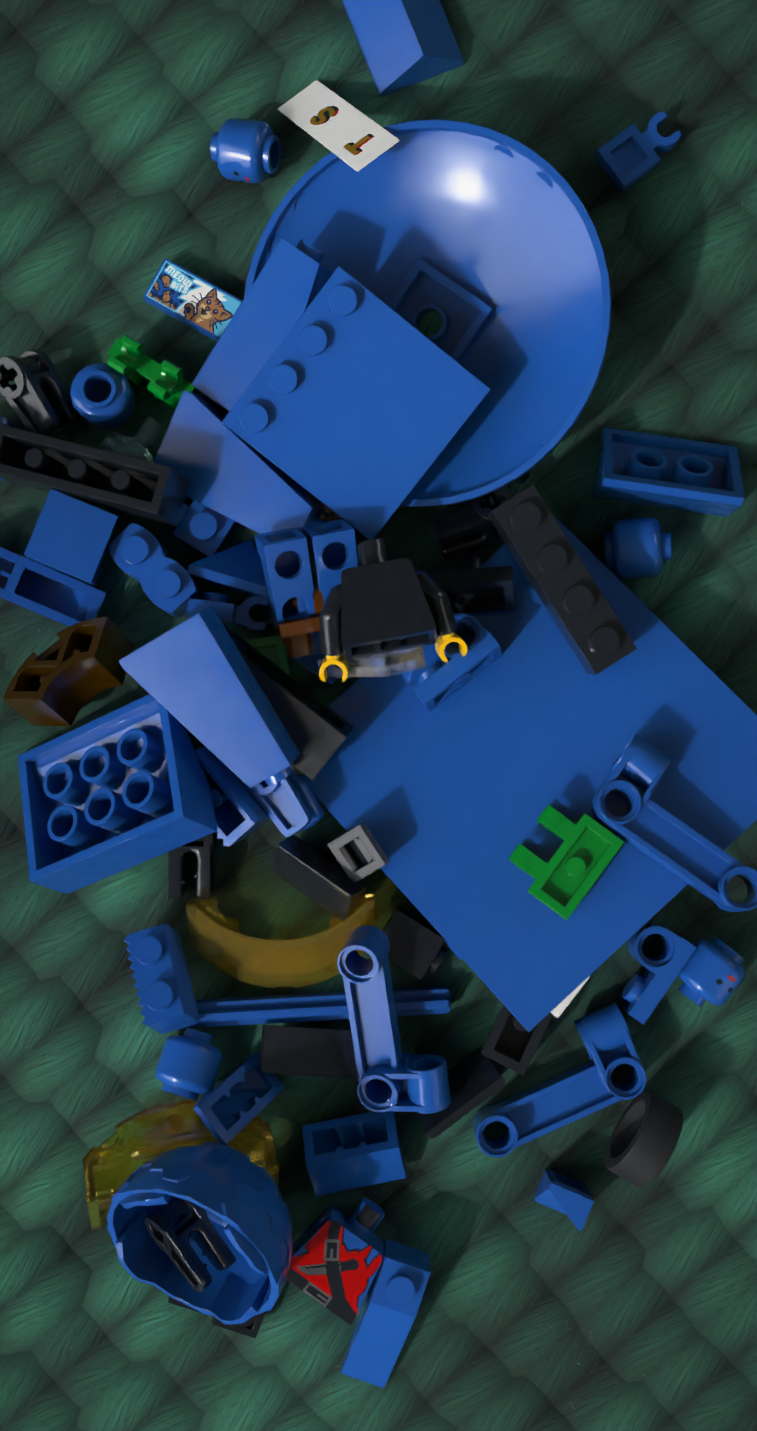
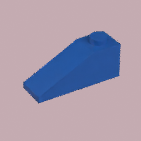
[341,1238,431,1388]

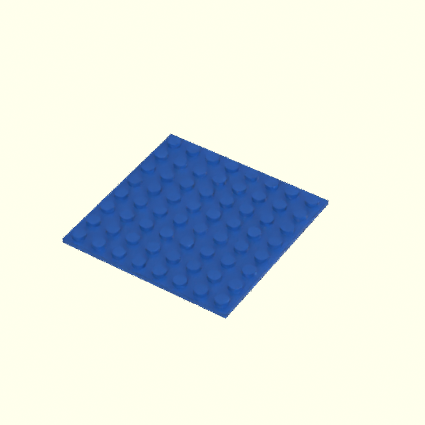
[304,514,757,1032]

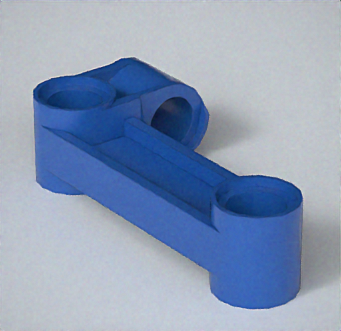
[591,734,757,912]
[337,925,451,1114]
[473,1003,647,1158]

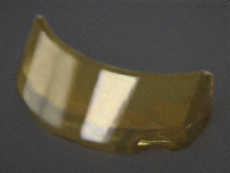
[186,894,375,988]
[83,1100,279,1230]

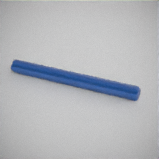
[184,986,451,1028]

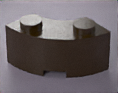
[3,617,135,726]

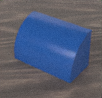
[302,1111,406,1196]

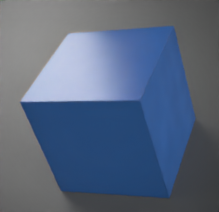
[24,489,119,586]

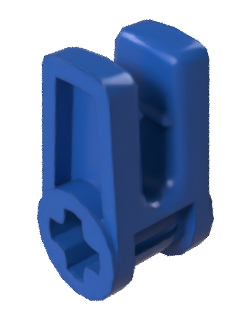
[242,772,324,837]

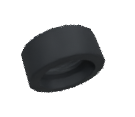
[604,1091,684,1188]

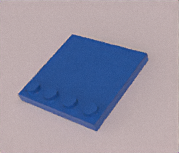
[222,266,490,539]

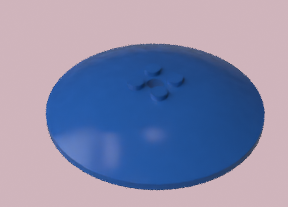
[244,120,612,507]

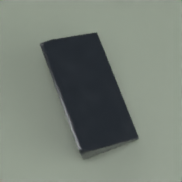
[273,835,367,924]
[415,1047,506,1139]

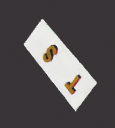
[278,80,400,172]

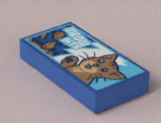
[143,258,242,342]

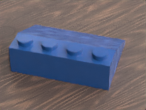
[18,694,217,894]

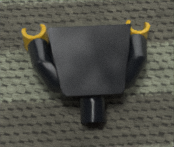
[319,539,468,682]

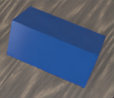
[342,0,464,97]
[592,427,744,517]

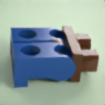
[255,519,358,658]

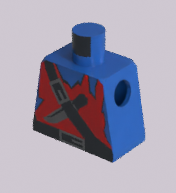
[287,1197,385,1325]

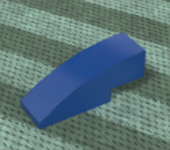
[0,547,106,626]

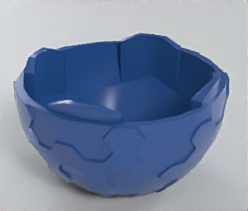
[106,1142,292,1325]

